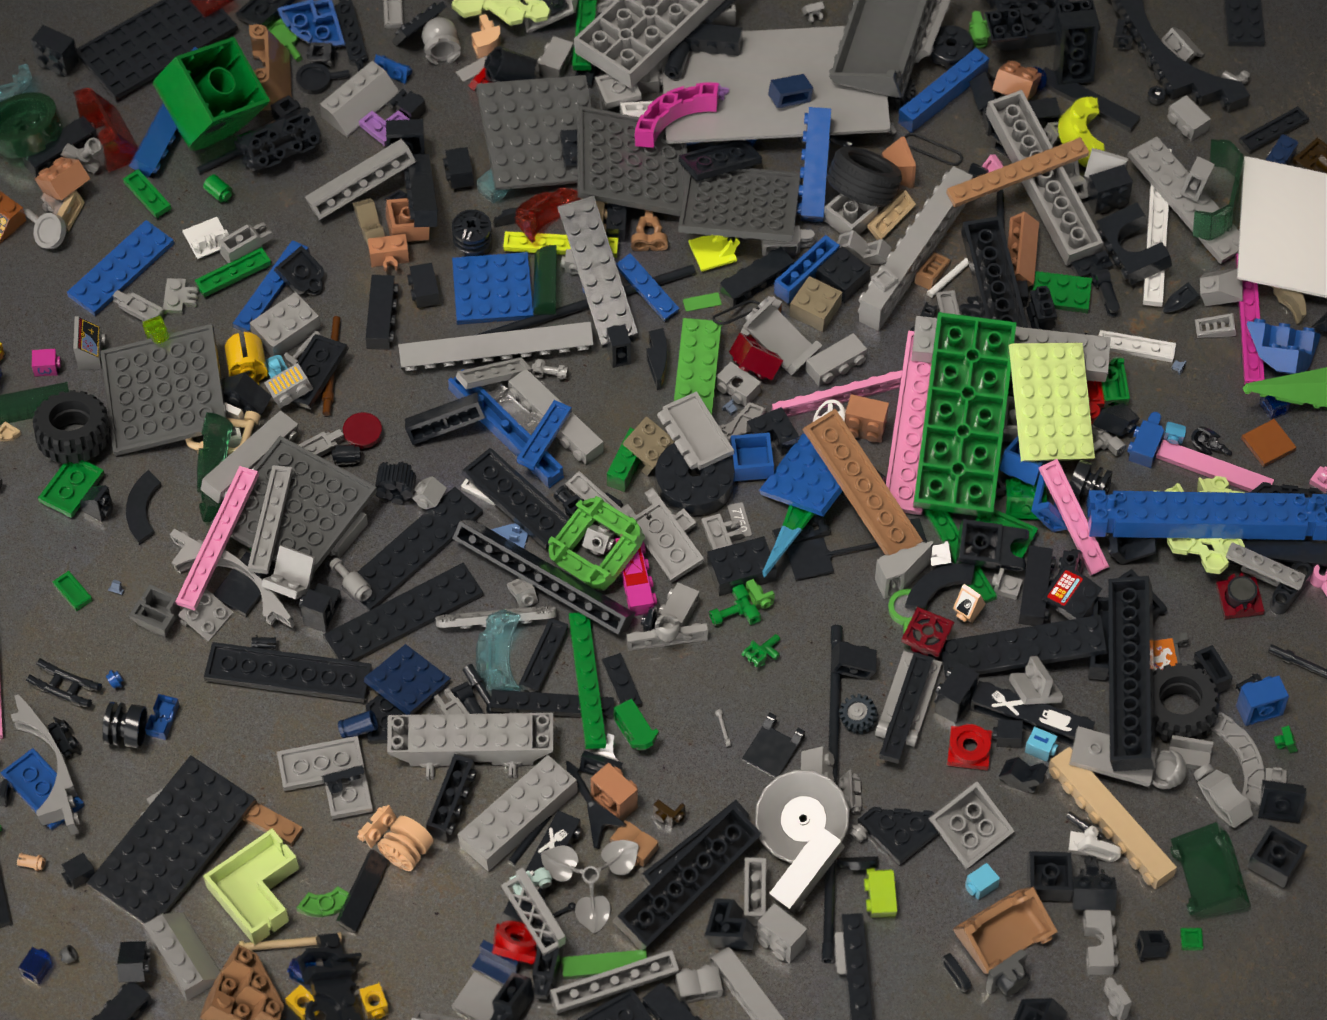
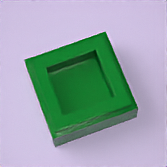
[1180,928,1203,950]

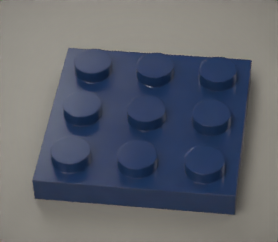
[364,644,451,715]

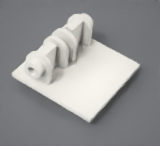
[182,217,229,259]

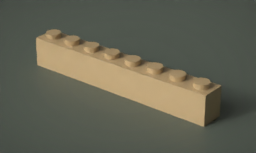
[1049,747,1177,889]

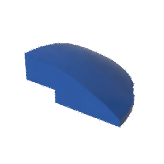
[277,0,345,47]

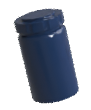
[338,710,378,739]

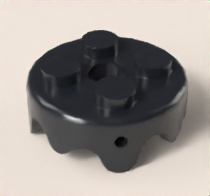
[930,25,974,70]

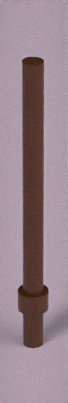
[322,316,341,416]

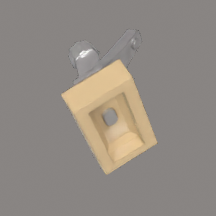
[41,190,85,231]

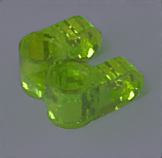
[142,315,169,344]

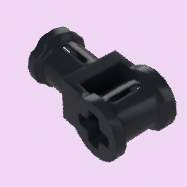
[553,485,585,518]

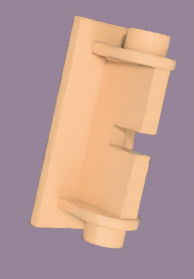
[357,805,397,848]

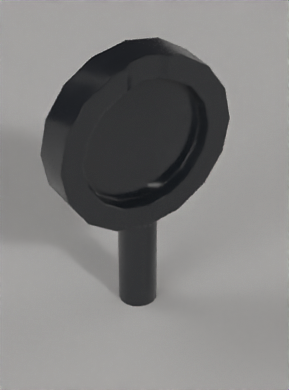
[296,63,350,95]

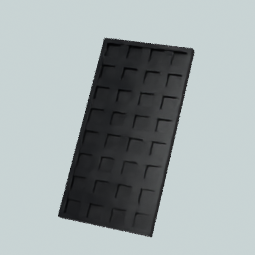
[76,0,238,101]
[87,755,257,924]

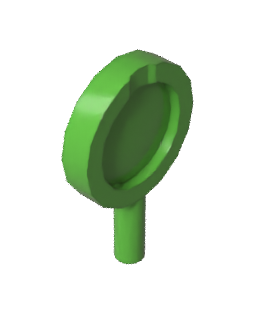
[266,19,302,62]

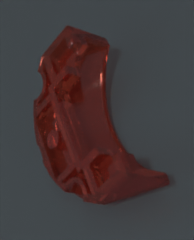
[515,188,580,243]

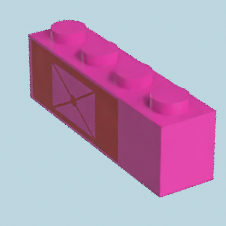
[615,538,657,616]

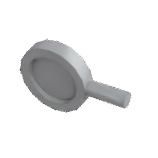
[24,209,66,249]

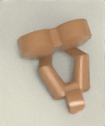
[631,210,668,251]

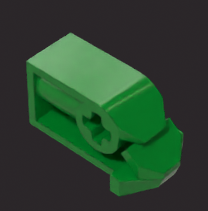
[1101,356,1130,409]
[613,699,659,750]

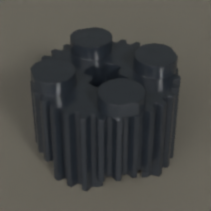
[375,461,417,505]

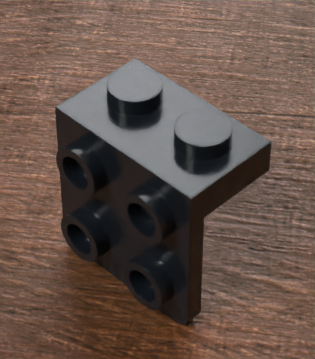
[1107,533,1157,565]

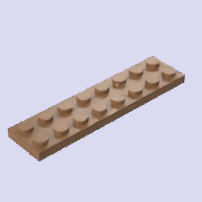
[802,408,923,555]

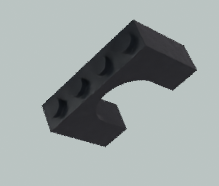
[1096,202,1172,285]

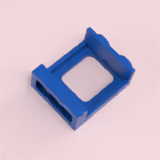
[1031,472,1070,532]

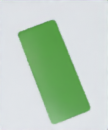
[683,293,722,311]

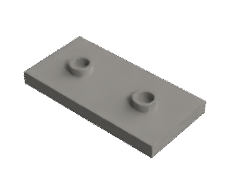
[1069,726,1158,787]

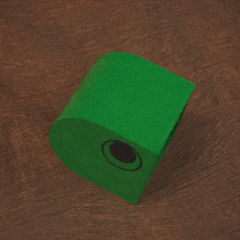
[153,37,270,151]

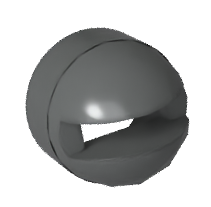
[59,945,78,964]

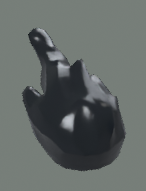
[1191,426,1232,456]

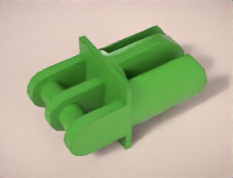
[968,11,989,49]

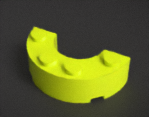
[1058,97,1105,168]

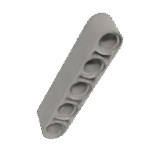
[710,947,784,1020]

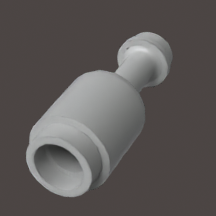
[330,558,372,601]

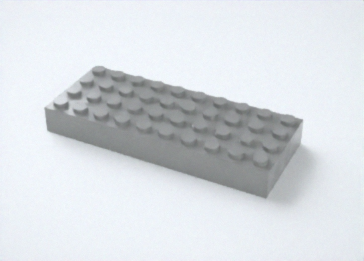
[574,0,725,88]

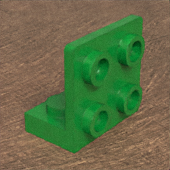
[1005,478,1047,520]

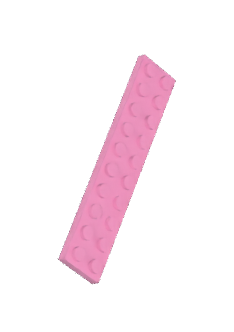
[886,331,931,515]

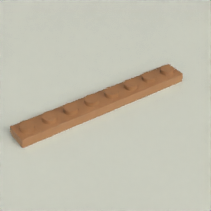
[946,137,1089,208]

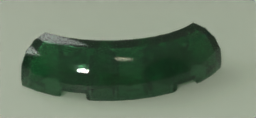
[197,412,233,522]

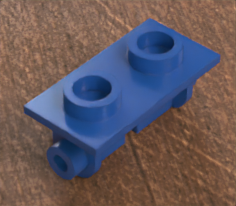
[375,54,413,84]

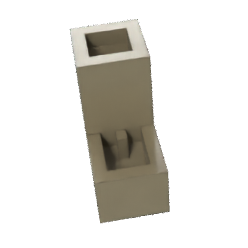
[353,198,385,245]

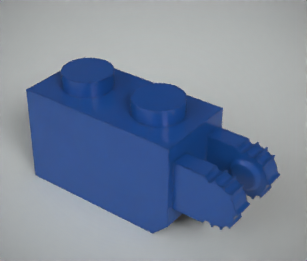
[1127,412,1164,468]

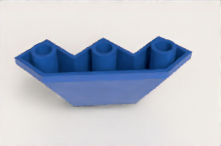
[1247,319,1321,374]

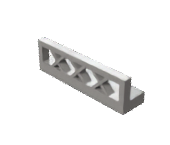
[501,867,566,955]

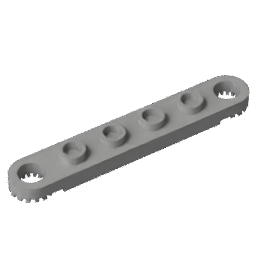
[436,606,557,629]

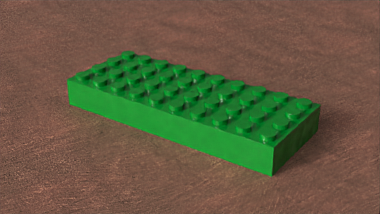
[913,312,1017,518]

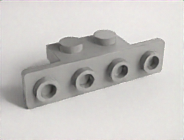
[1226,542,1305,590]

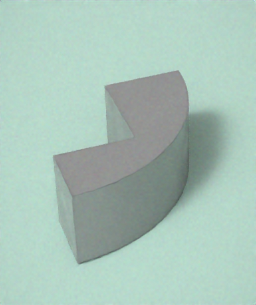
[837,230,891,264]

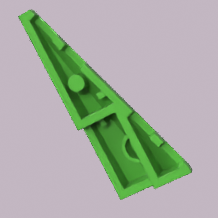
[1242,367,1327,408]

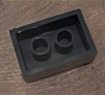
[707,536,777,596]

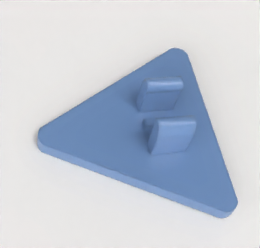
[491,523,529,548]

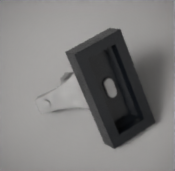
[580,734,623,775]

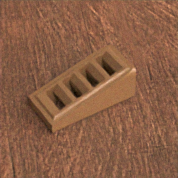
[915,252,951,290]

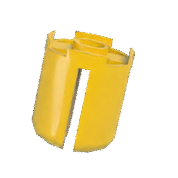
[225,332,268,384]

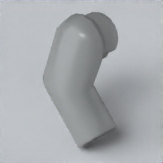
[1222,71,1250,84]

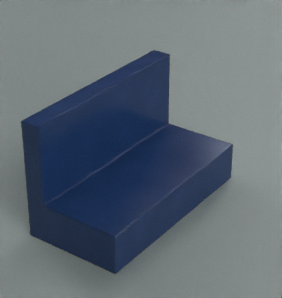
[471,940,521,985]

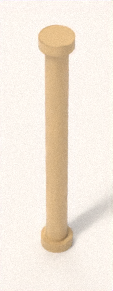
[239,932,342,951]

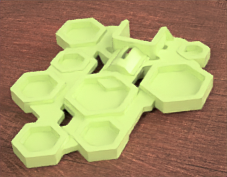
[452,0,551,26]
[1154,476,1245,574]

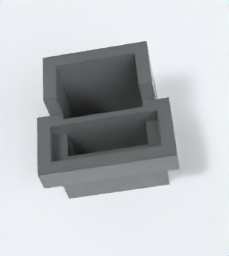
[129,584,181,637]

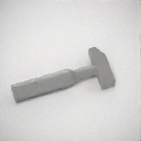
[284,331,321,366]

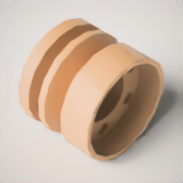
[377,816,434,871]

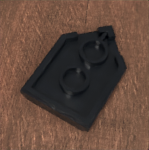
[366,694,406,744]

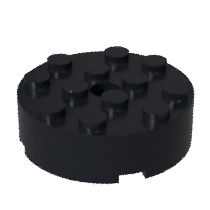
[655,442,734,517]

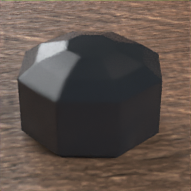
[1147,86,1166,105]

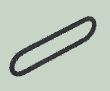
[905,133,963,166]
[712,300,760,325]

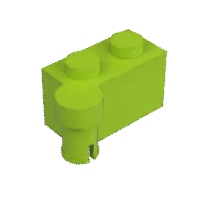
[864,868,897,918]

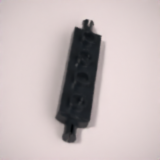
[334,0,369,72]

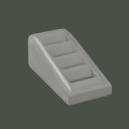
[1195,313,1237,338]

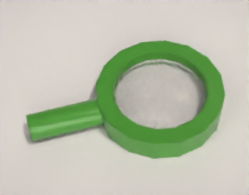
[888,589,927,635]

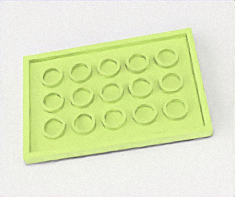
[1009,343,1095,462]

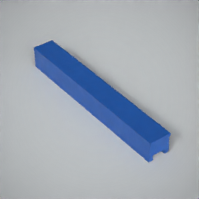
[448,369,564,489]

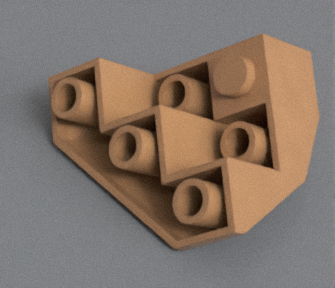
[200,944,284,1020]

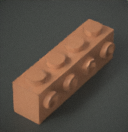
[1008,211,1039,286]

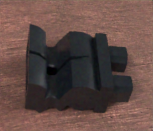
[1026,286,1057,331]

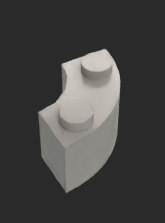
[1198,770,1253,828]

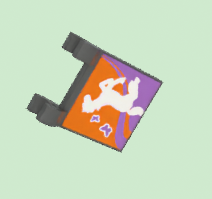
[1153,632,1195,671]

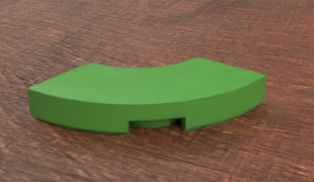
[296,886,349,917]

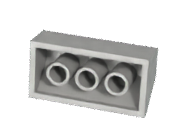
[320,61,399,138]
[143,913,220,1001]

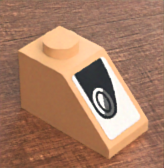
[953,584,986,623]

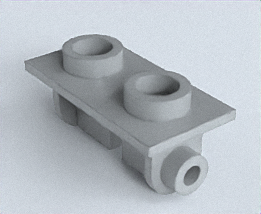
[839,770,862,815]

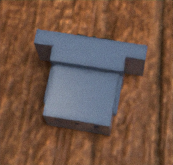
[1172,360,1186,375]
[722,399,737,415]
[108,580,124,595]

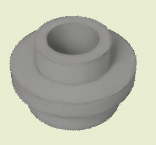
[849,824,868,843]

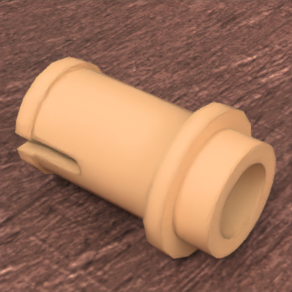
[17,853,46,871]

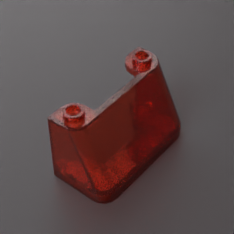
[74,88,138,172]

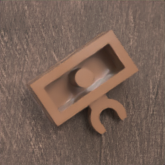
[368,234,409,272]

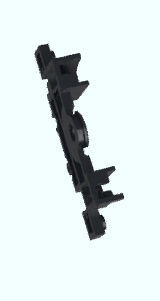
[297,933,363,1020]

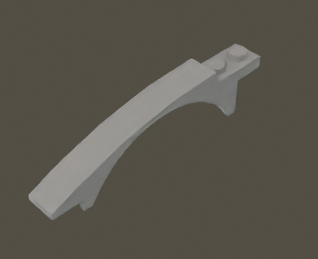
[170,529,294,628]
[11,694,80,835]

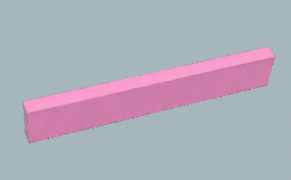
[1155,439,1274,492]
[1039,459,1109,576]

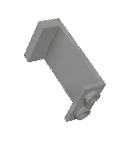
[743,296,822,376]

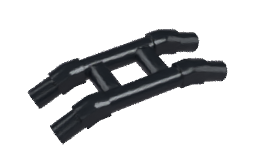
[25,658,102,707]

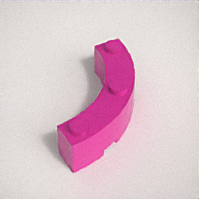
[635,82,719,148]

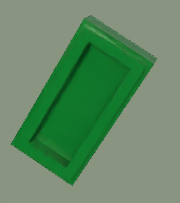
[52,571,93,612]

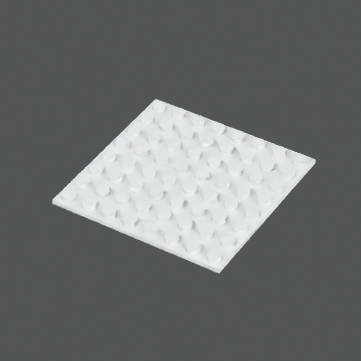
[1237,156,1327,298]

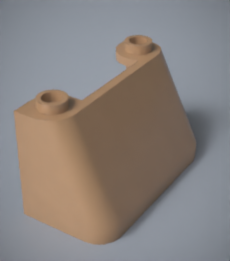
[249,24,292,111]
[953,887,1057,974]

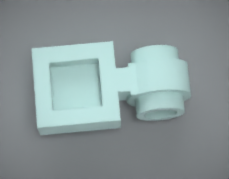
[509,868,552,896]

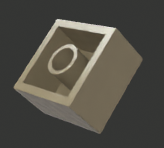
[790,276,842,332]

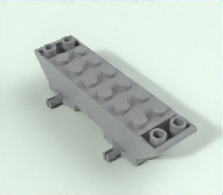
[387,712,553,780]

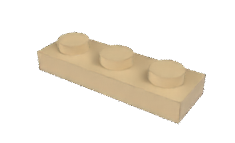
[867,190,916,240]

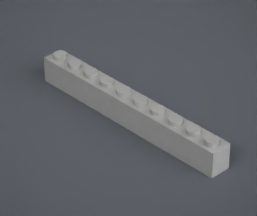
[398,322,593,371]

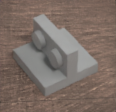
[595,74,642,110]
[1009,656,1063,705]

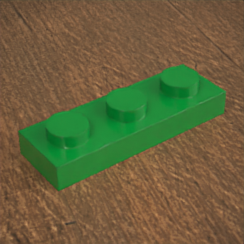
[123,169,171,218]

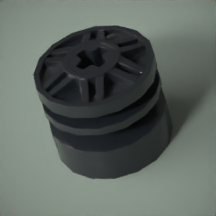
[452,209,492,257]
[1070,459,1113,506]
[102,701,148,749]

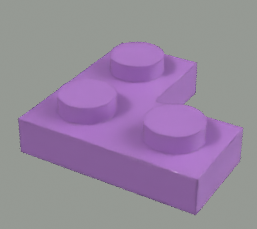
[359,110,409,146]

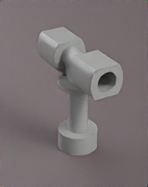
[61,138,102,174]
[1079,424,1126,461]

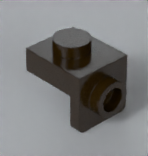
[653,799,686,828]

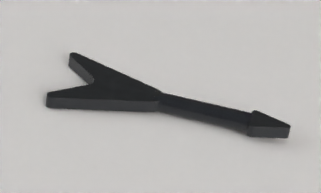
[566,761,627,849]

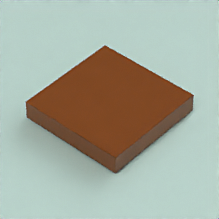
[1241,419,1297,467]

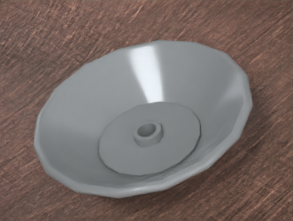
[755,770,849,863]

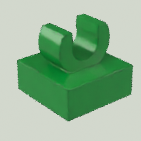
[1274,726,1298,754]

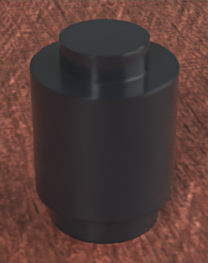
[332,444,361,465]

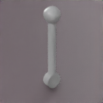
[715,709,731,747]

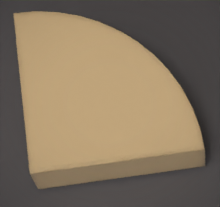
[0,421,21,441]

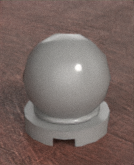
[422,17,461,64]

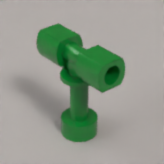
[709,584,761,626]

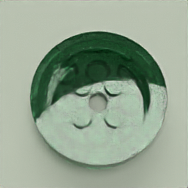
[0,92,63,158]

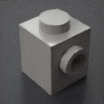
[412,476,447,510]

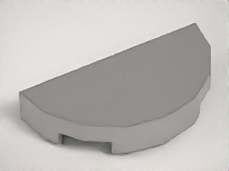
[834,932,846,974]

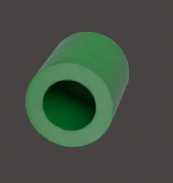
[203,174,232,202]

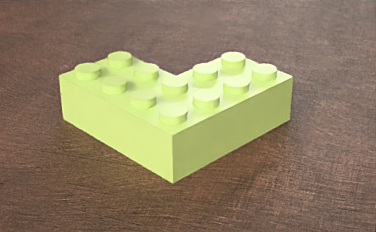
[203,829,299,945]

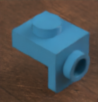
[1162,422,1186,445]

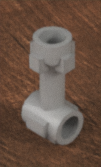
[531,359,569,379]

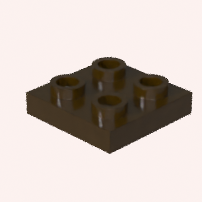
[1292,137,1327,174]

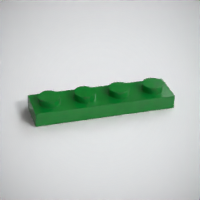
[195,247,271,298]

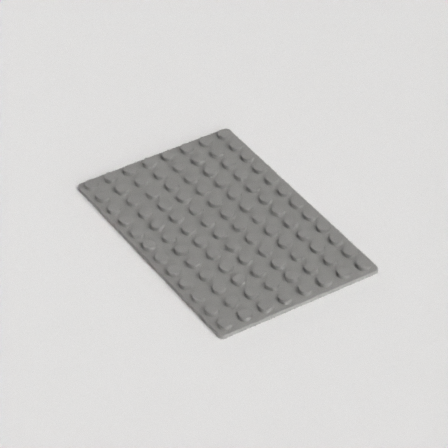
[662,26,890,144]

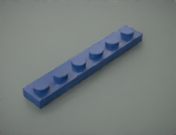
[233,240,309,332]

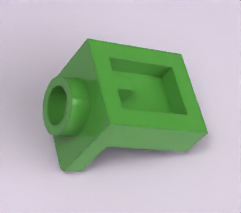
[746,579,775,610]

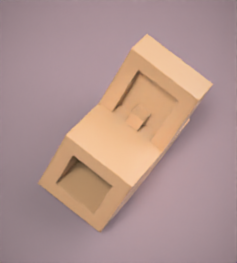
[471,14,501,59]

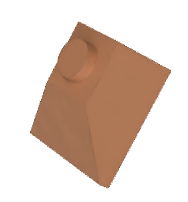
[882,136,916,188]

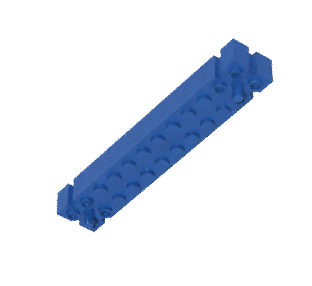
[1086,490,1327,540]

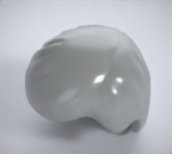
[1151,749,1187,789]

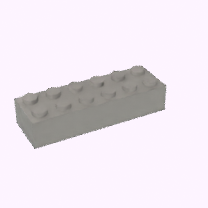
[458,755,578,871]

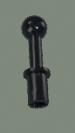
[462,664,502,714]

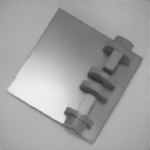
[178,589,233,641]

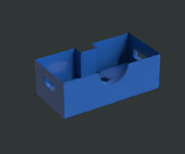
[145,694,180,740]

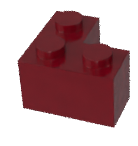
[729,332,783,380]

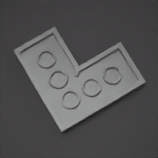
[277,736,373,820]

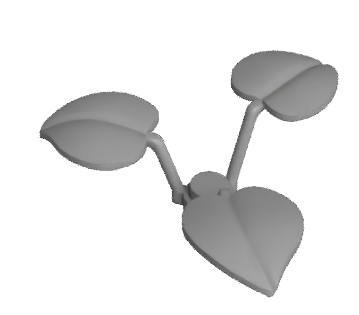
[541,840,639,933]

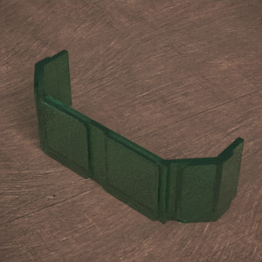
[1193,139,1245,241]

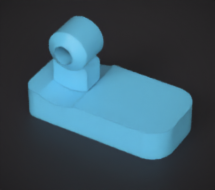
[265,355,288,379]

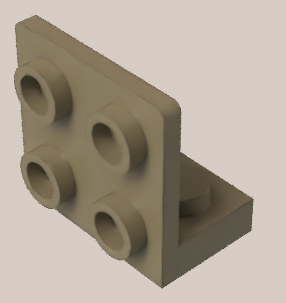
[623,417,675,476]

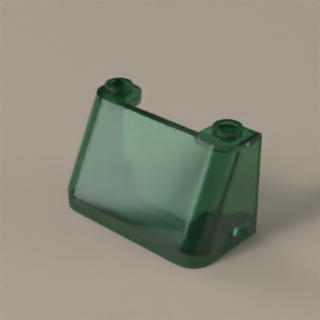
[1170,822,1251,918]

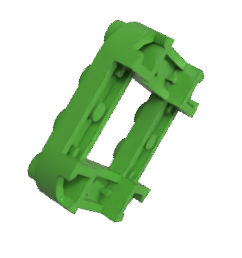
[548,496,645,590]

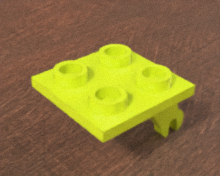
[688,235,740,272]

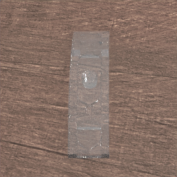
[482,382,542,435]

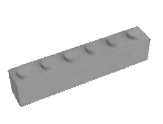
[305,139,416,220]
[508,369,604,465]
[201,410,298,504]
[549,950,679,1014]

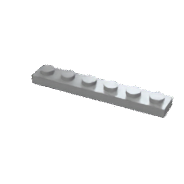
[248,465,293,574]

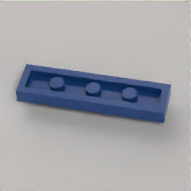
[616,253,679,322]
[517,400,572,470]

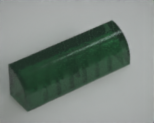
[533,245,557,314]
[0,382,70,425]

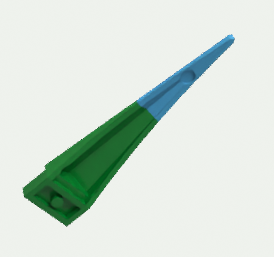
[762,505,814,577]

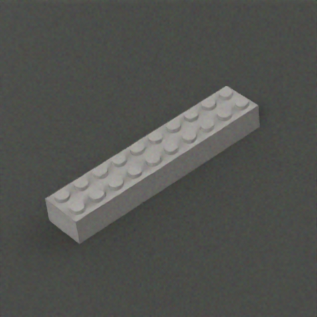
[986,90,1103,266]
[858,166,973,331]
[911,316,1111,382]

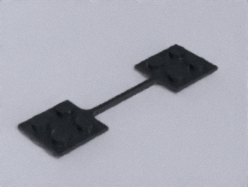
[786,518,927,580]

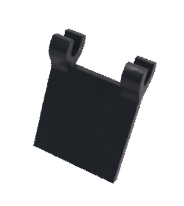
[742,713,805,778]

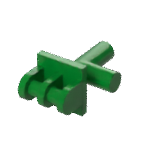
[741,634,780,668]

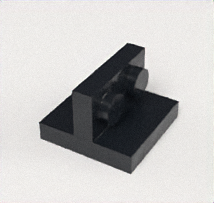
[1258,780,1306,823]

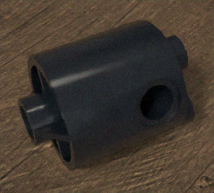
[484,46,537,82]

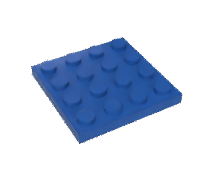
[452,252,533,325]
[759,433,843,516]

